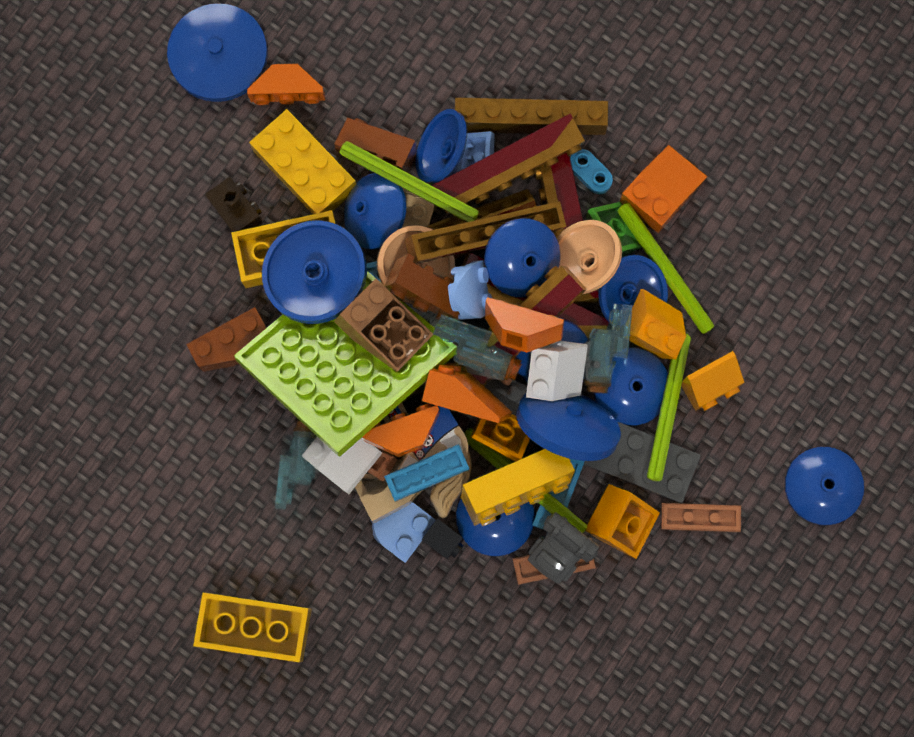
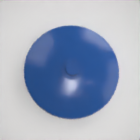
[167,3,268,102]
[262,221,367,324]
[516,393,621,461]

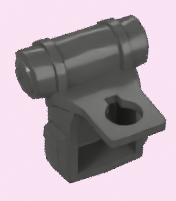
[528,512,600,584]

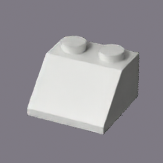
[526,341,588,401]
[302,437,382,494]

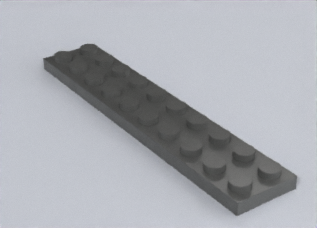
[449,379,701,504]

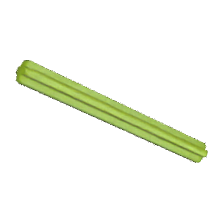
[340,141,479,222]
[617,203,714,334]
[647,333,691,481]
[464,428,587,533]

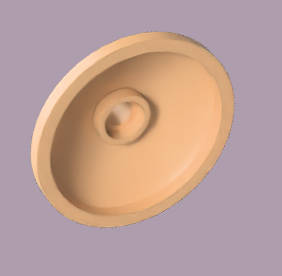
[557,220,622,294]
[377,226,455,304]

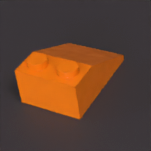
[620,145,708,233]
[422,362,512,423]

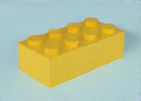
[249,109,356,214]
[231,210,336,288]
[461,449,575,526]
[193,592,312,663]

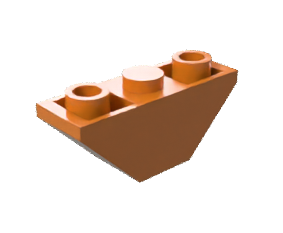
[247,64,325,105]
[485,297,564,353]
[362,403,440,457]

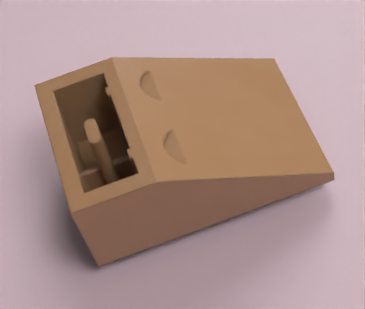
[334,279,434,372]

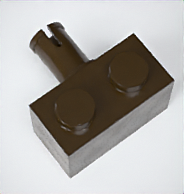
[205,176,263,232]

